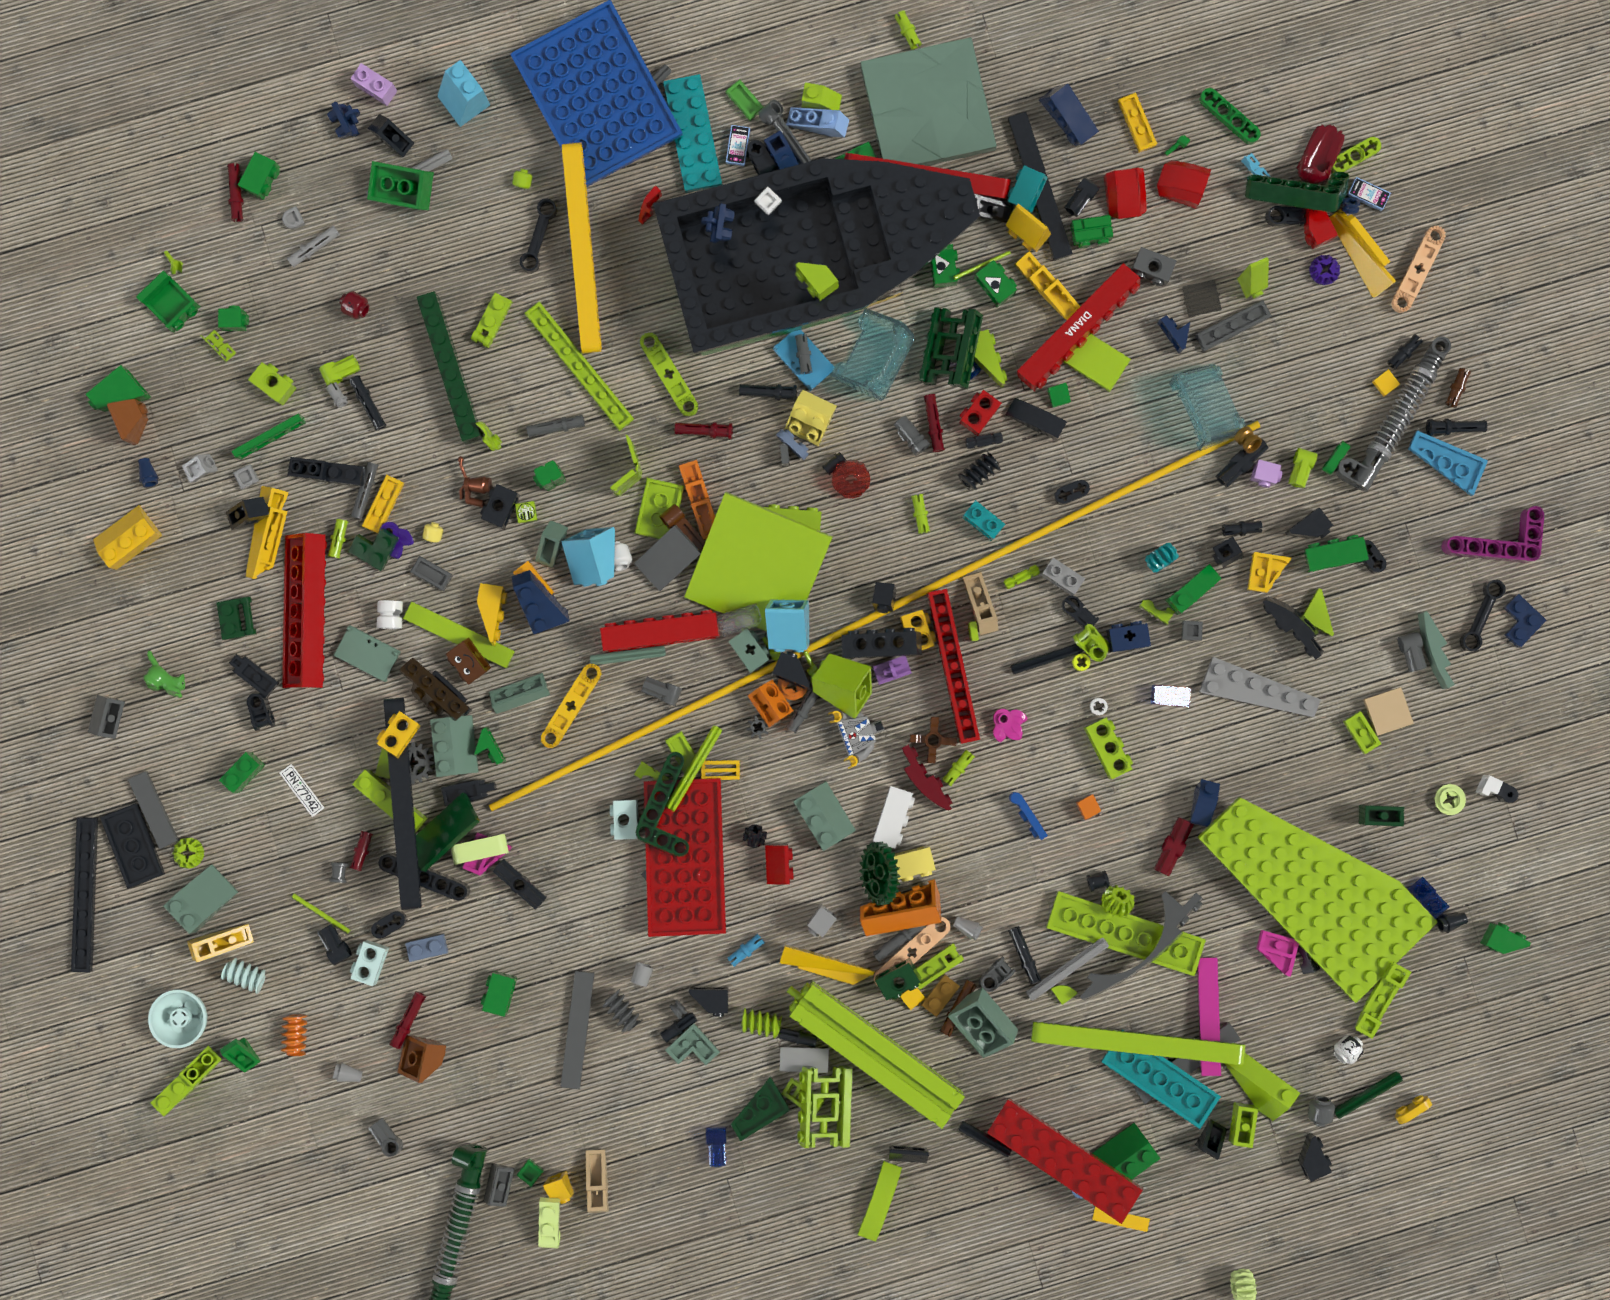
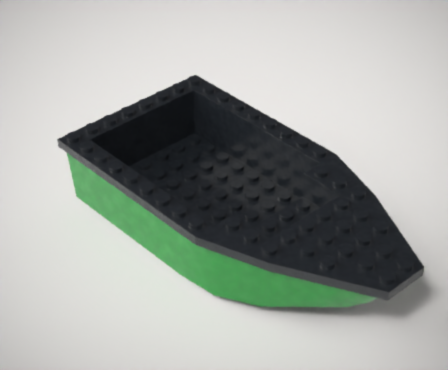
[653,158,980,356]

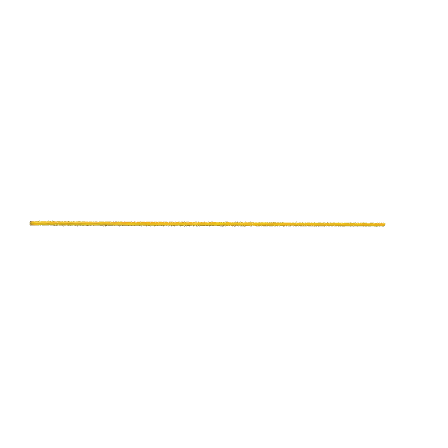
[489,421,1261,811]

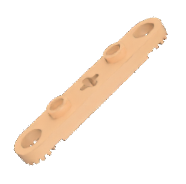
[1391,226,1446,313]
[874,916,950,986]

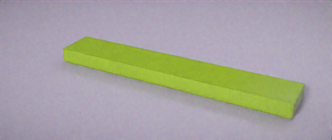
[403,602,515,668]

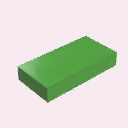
[725,79,763,121]

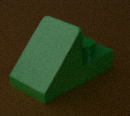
[474,727,506,765]
[220,1038,261,1073]

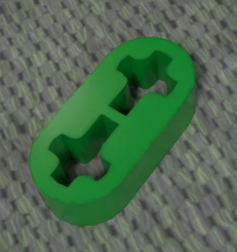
[1322,440,1351,475]

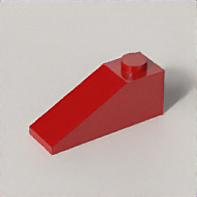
[1304,208,1338,249]

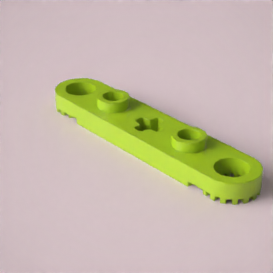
[640,332,698,417]

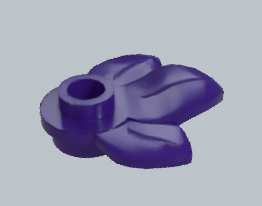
[380,522,414,559]

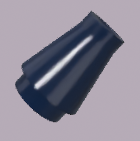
[138,458,159,488]

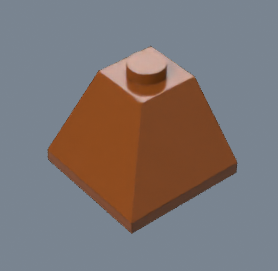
[107,399,148,446]
[397,1034,446,1083]

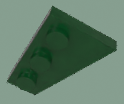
[731,1076,791,1141]

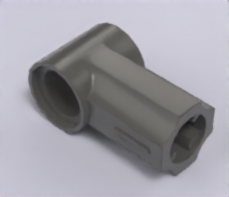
[1397,632,1427,672]
[641,676,682,707]
[368,1118,403,1157]

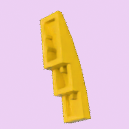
[1014,251,1080,321]

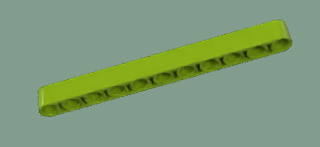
[1031,1022,1246,1065]

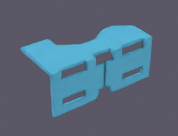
[1241,153,1271,177]

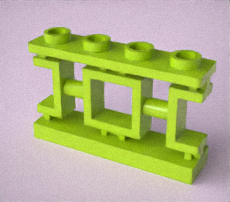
[797,1065,852,1148]

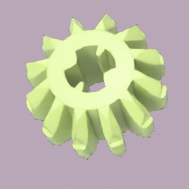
[1230,1269,1257,1300]

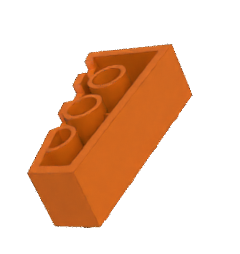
[860,879,941,936]

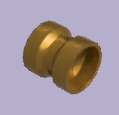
[1235,426,1262,453]

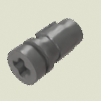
[894,415,930,456]

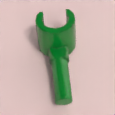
[1164,135,1190,156]

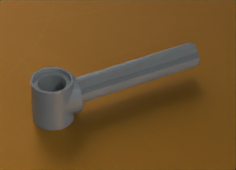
[759,99,811,164]

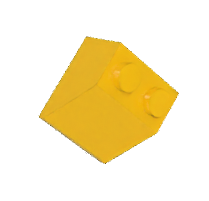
[1006,204,1051,252]

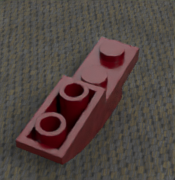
[901,744,953,811]

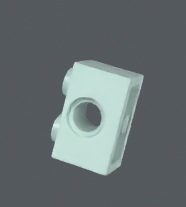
[610,800,639,840]

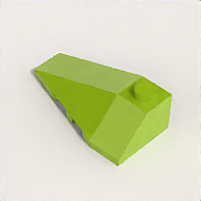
[1224,1053,1300,1121]

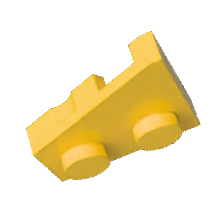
[1247,552,1291,593]

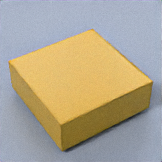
[1372,369,1400,397]

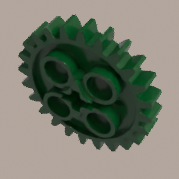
[859,841,901,905]

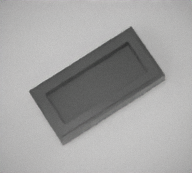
[410,556,453,591]

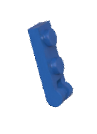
[1009,792,1048,840]

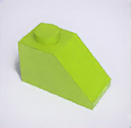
[802,82,842,110]

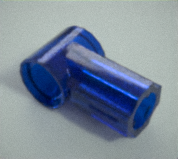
[706,1127,726,1167]

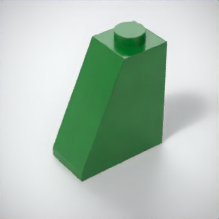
[85,365,151,412]

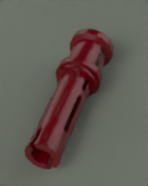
[674,422,733,440]

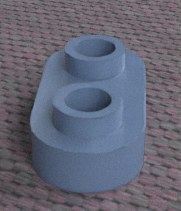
[776,429,809,461]

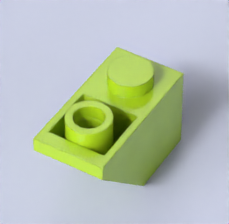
[795,262,839,301]

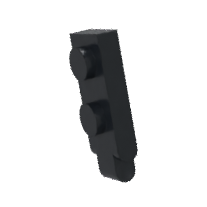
[229,654,280,698]

